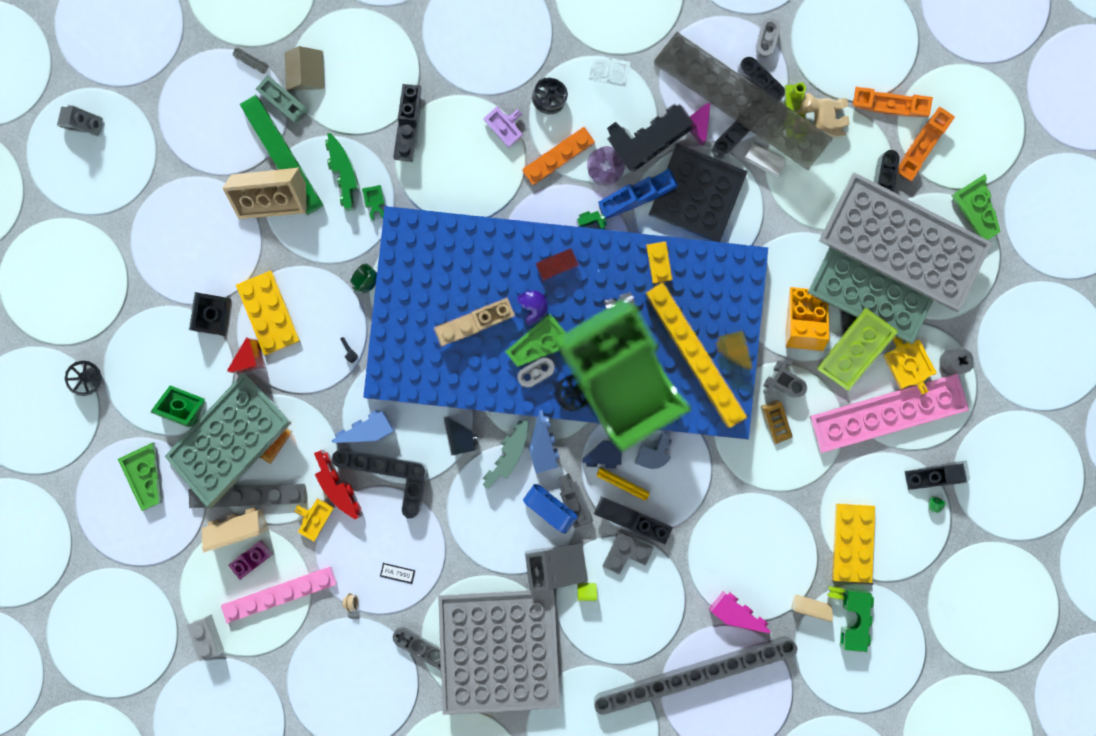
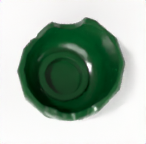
[350,263,377,294]

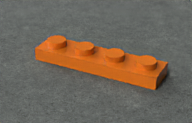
[522,127,595,186]

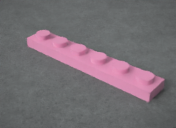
[220,566,337,623]

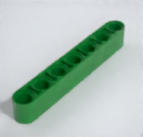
[240,94,324,216]

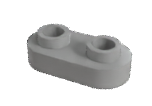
[755,18,780,57]
[518,358,554,387]

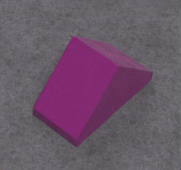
[690,103,711,145]

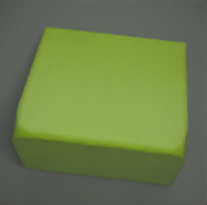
[577,583,597,601]

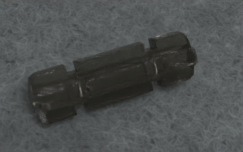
[232,47,269,74]

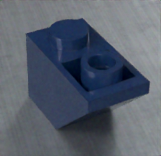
[582,440,622,469]

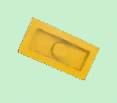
[646,242,672,284]

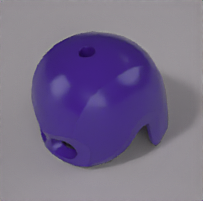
[517,290,549,326]

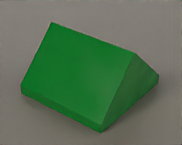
[151,385,205,427]

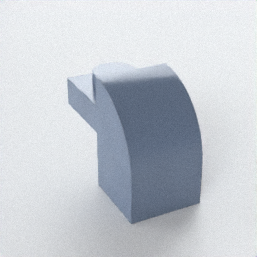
[634,432,672,469]

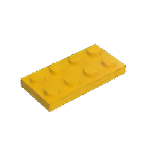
[236,270,301,356]
[832,503,875,583]

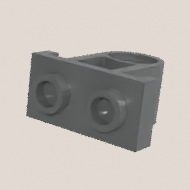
[57,105,103,136]
[763,358,807,397]

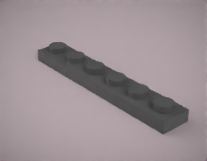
[188,483,306,508]

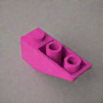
[708,591,771,633]

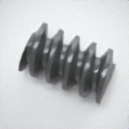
[939,349,974,374]

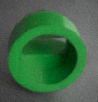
[928,497,946,513]

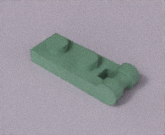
[255,75,309,125]

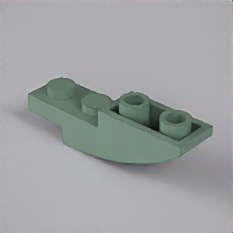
[482,419,528,489]

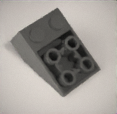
[525,543,587,593]

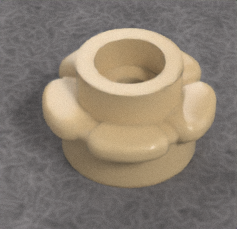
[342,593,359,613]

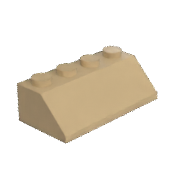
[222,168,306,219]

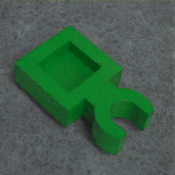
[362,185,385,221]

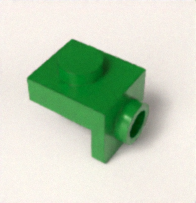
[576,211,607,230]

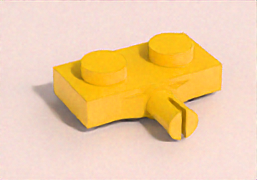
[294,498,335,541]

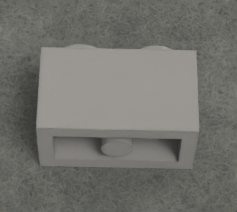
[187,614,224,662]

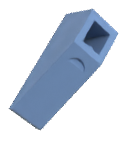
[331,410,395,443]
[529,410,560,474]

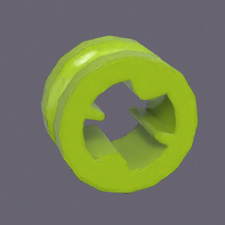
[827,586,846,600]

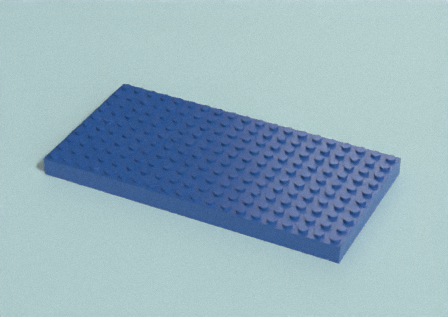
[363,206,769,440]

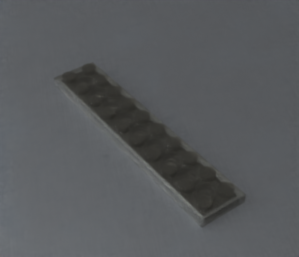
[654,32,833,171]

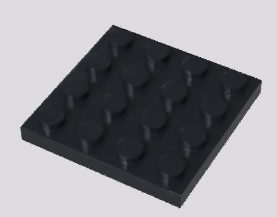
[648,144,748,242]

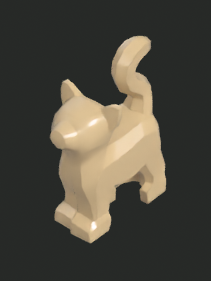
[793,93,850,137]

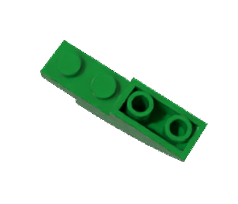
[325,133,360,211]

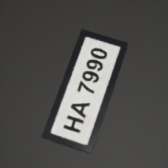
[380,563,415,584]

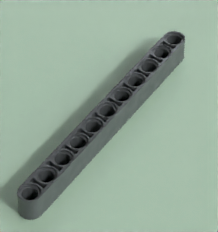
[593,636,798,715]

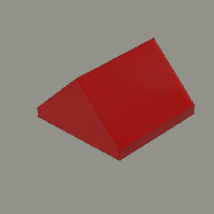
[227,337,266,374]

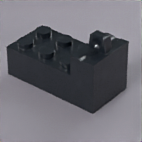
[607,104,697,172]

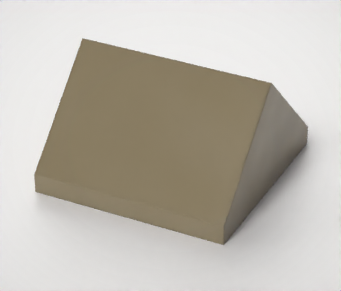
[284,46,325,91]

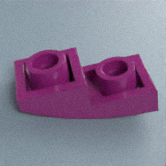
[228,540,273,580]

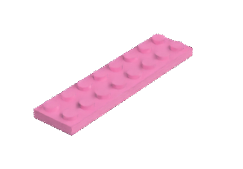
[809,374,969,453]

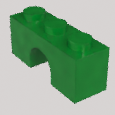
[839,589,874,652]

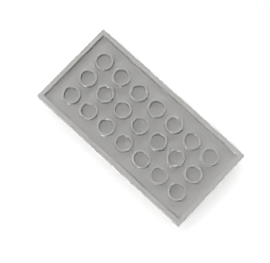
[819,172,992,312]

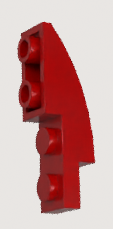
[314,450,362,520]

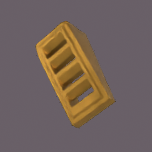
[760,400,793,444]

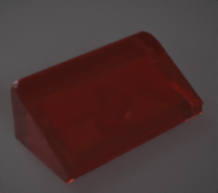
[535,248,579,281]

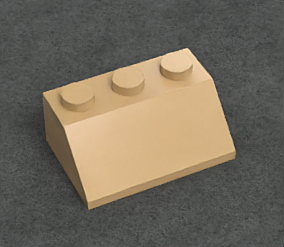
[202,507,269,553]

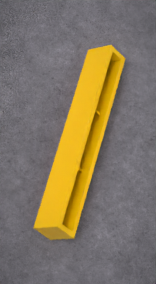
[644,283,747,427]

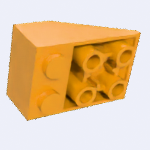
[785,287,829,351]

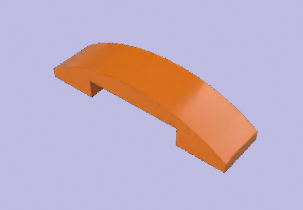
[852,87,933,117]
[897,106,955,182]

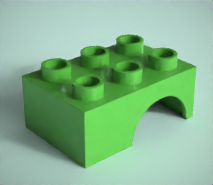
[553,300,691,451]

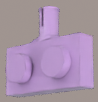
[483,106,523,148]

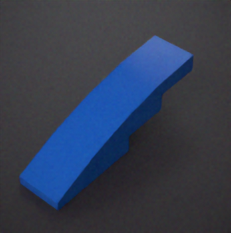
[598,169,678,219]

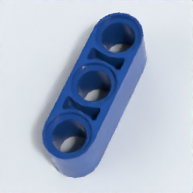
[523,484,578,534]

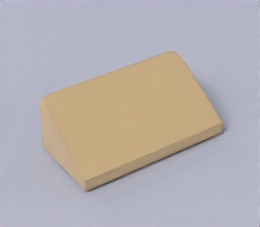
[791,595,833,622]

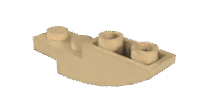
[434,298,515,347]

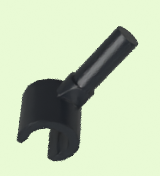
[340,337,358,363]

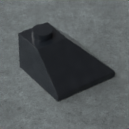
[443,416,479,456]

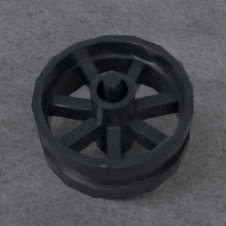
[531,77,568,115]
[64,360,102,396]
[554,374,588,411]

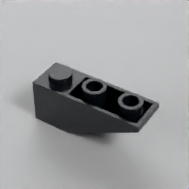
[904,460,970,490]

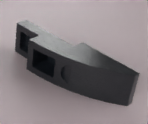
[393,84,422,162]
[594,496,673,545]

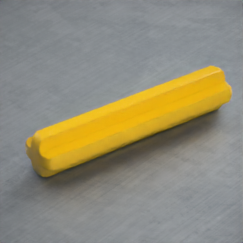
[596,467,650,501]

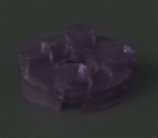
[587,146,625,185]

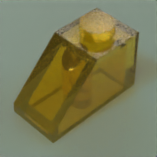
[716,330,753,370]

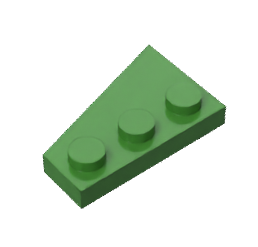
[951,174,1001,240]
[505,314,566,367]
[117,442,161,511]

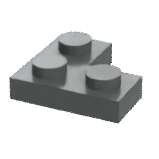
[602,531,654,575]

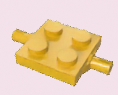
[883,336,937,395]

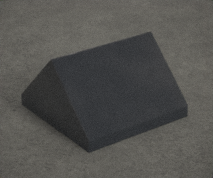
[189,292,231,336]

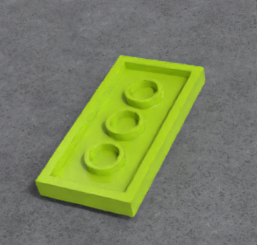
[817,308,898,391]

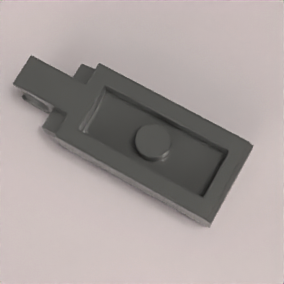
[559,473,594,528]

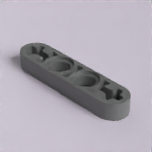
[392,627,441,671]

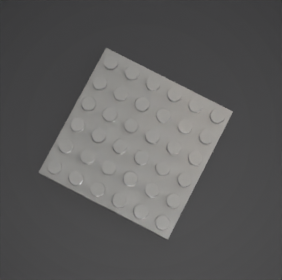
[438,589,560,715]

